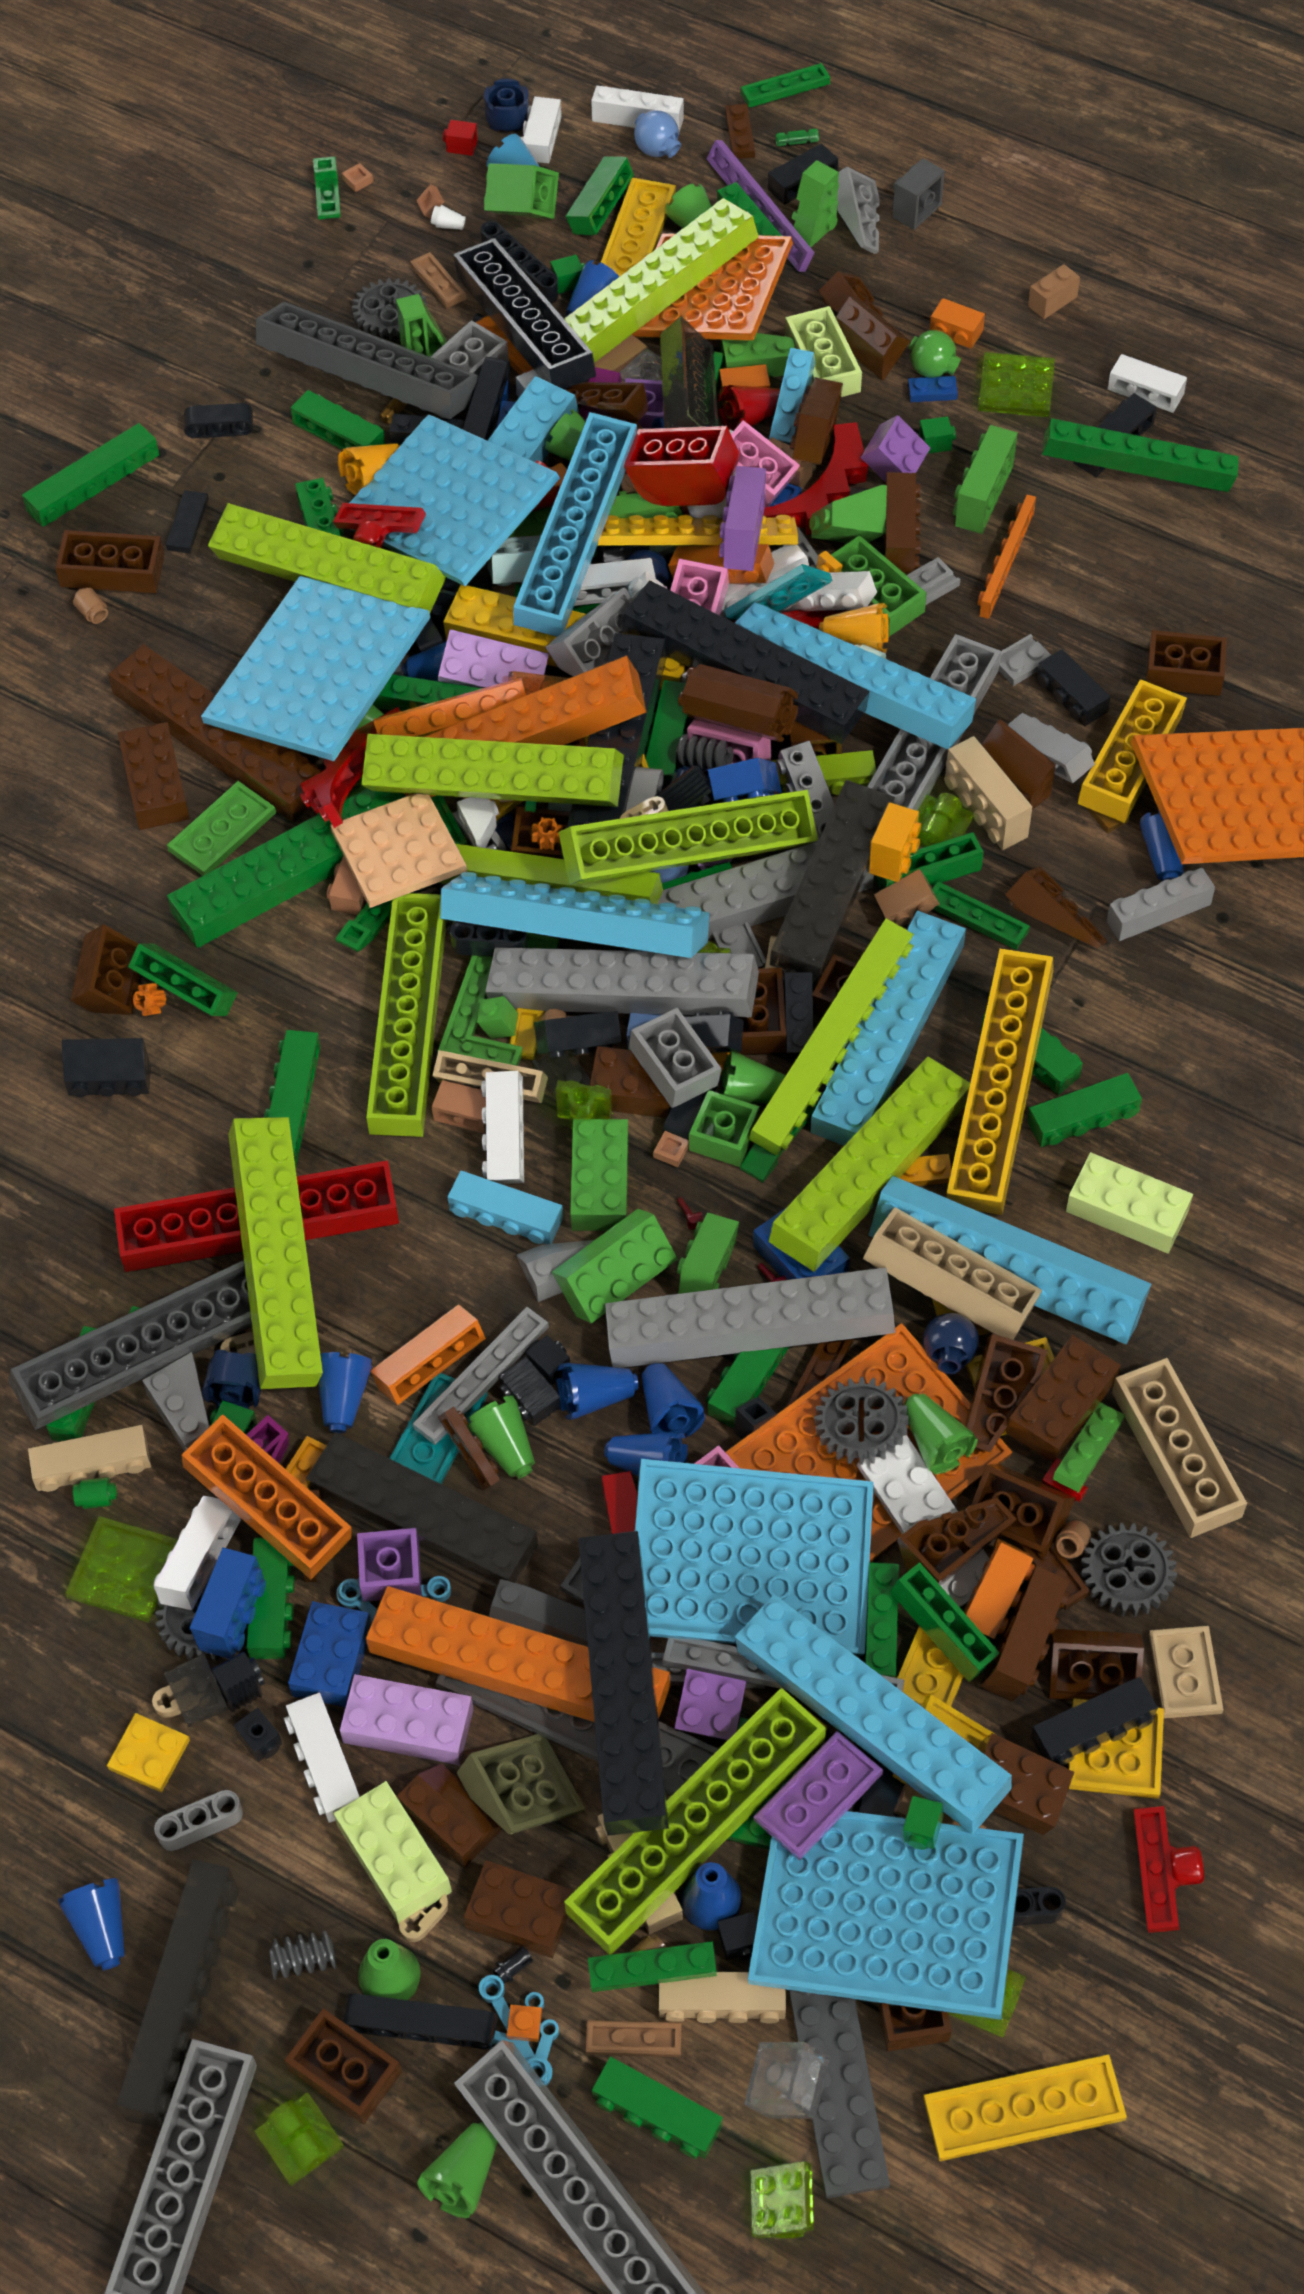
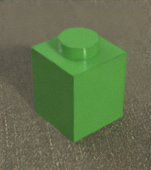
[477,996,518,1039]

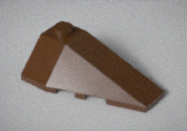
[819,271,883,316]
[565,382,649,422]
[1005,866,1108,949]
[966,1334,1047,1452]
[897,1498,1017,1586]

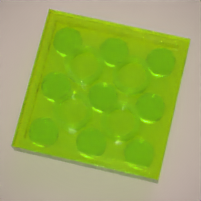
[978,352,1055,417]
[65,1516,179,1622]

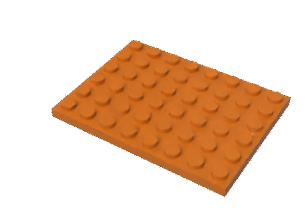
[1131,728,1304,864]
[725,1323,1012,1563]

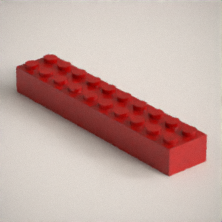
[114,1160,399,1272]

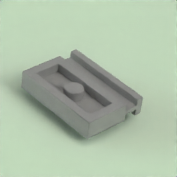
[907,557,960,605]
[999,634,1051,686]
[712,922,766,969]

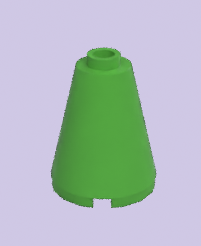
[665,183,712,229]
[545,409,586,461]
[718,1051,786,1104]
[905,1394,978,1475]
[467,1395,535,1479]
[358,1939,421,2000]
[417,2122,498,2218]

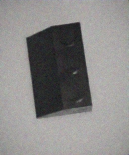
[62,1038,151,1097]

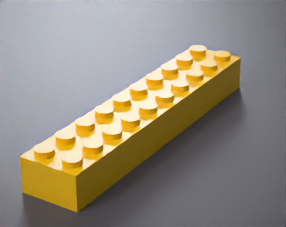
[443,585,690,689]
[947,949,1053,1215]

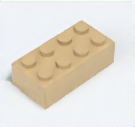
[944,736,1032,851]

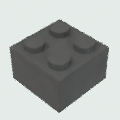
[892,158,945,230]

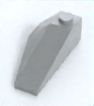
[837,167,880,254]

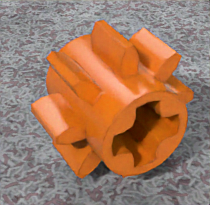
[532,817,563,850]
[133,983,166,1016]

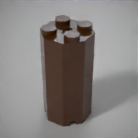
[678,664,798,742]

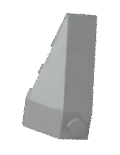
[546,587,633,677]
[516,1240,594,1302]

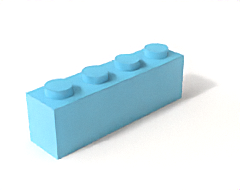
[769,348,815,445]
[448,1171,563,1244]

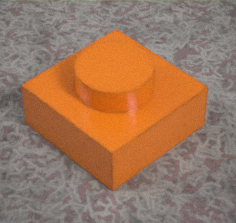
[507,2005,542,2042]

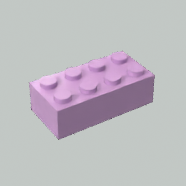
[438,630,549,695]
[340,1674,474,1765]

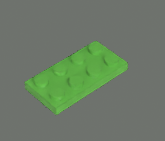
[167,781,276,876]

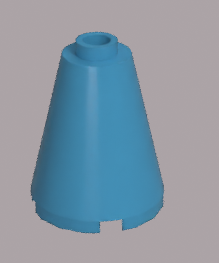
[486,134,540,167]

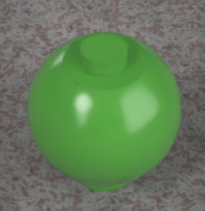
[908,330,961,378]

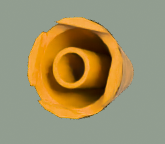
[338,443,400,495]
[819,603,889,653]

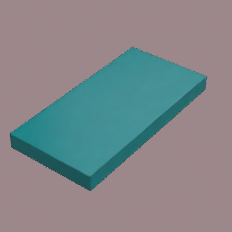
[724,564,833,620]
[386,1373,488,1491]

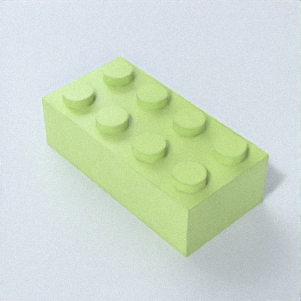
[785,306,862,397]
[1066,1152,1193,1254]
[333,1781,452,1924]

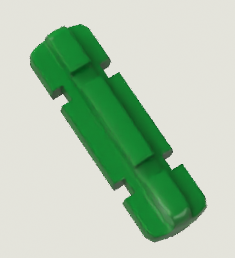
[775,128,819,147]

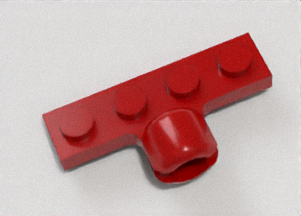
[333,503,426,548]
[1134,1806,1205,1933]

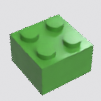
[689,1090,760,1167]

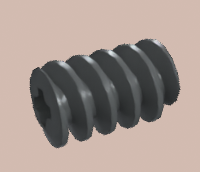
[676,734,734,770]
[270,1930,336,1980]

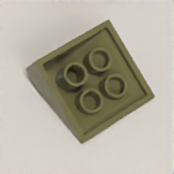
[457,1734,585,1835]

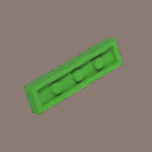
[1053,1403,1125,1492]

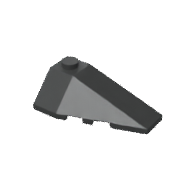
[489,1579,588,1647]

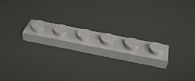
[413,1307,549,1445]

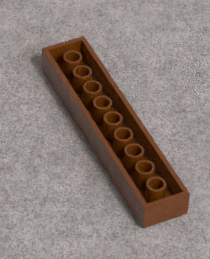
[108,644,322,822]

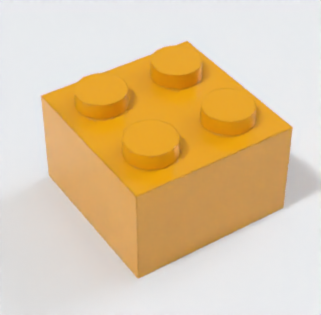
[869,802,922,882]

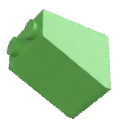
[484,163,559,219]
[809,485,887,543]

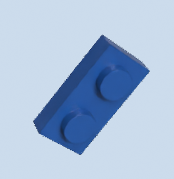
[908,376,958,402]

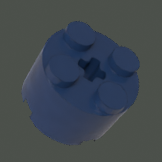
[484,79,529,131]
[202,1350,261,1409]

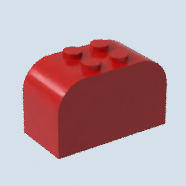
[624,426,740,506]

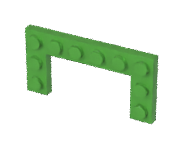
[438,932,560,1066]

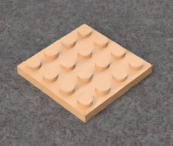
[330,794,467,908]

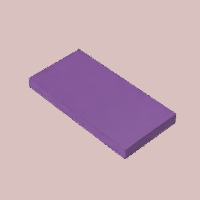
[754,1731,883,1861]

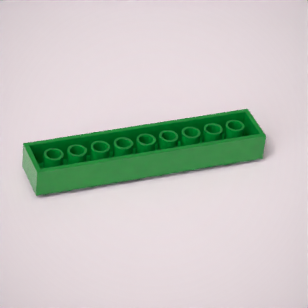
[167,788,406,948]

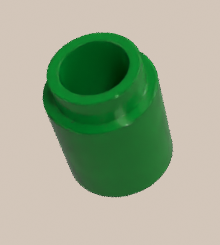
[73,1477,117,1509]

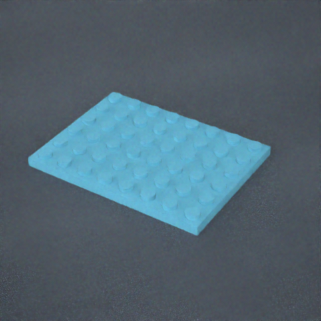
[350,414,560,586]
[201,576,431,761]
[635,1459,874,1657]
[748,1811,1024,2019]

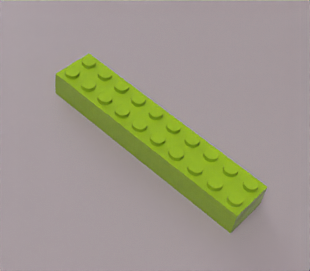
[564,198,758,363]
[208,503,446,614]
[361,734,624,807]
[559,790,818,885]
[366,893,447,1137]
[769,1057,970,1272]
[228,1117,323,1389]
[564,1688,826,1955]

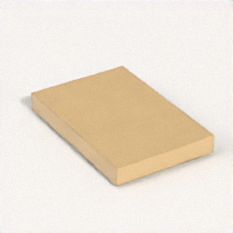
[1149,1626,1223,1718]

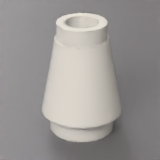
[431,205,466,230]

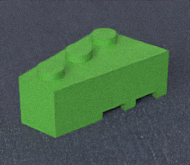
[792,160,839,248]
[396,294,447,357]
[720,333,795,377]
[609,491,684,518]
[677,1212,739,1294]

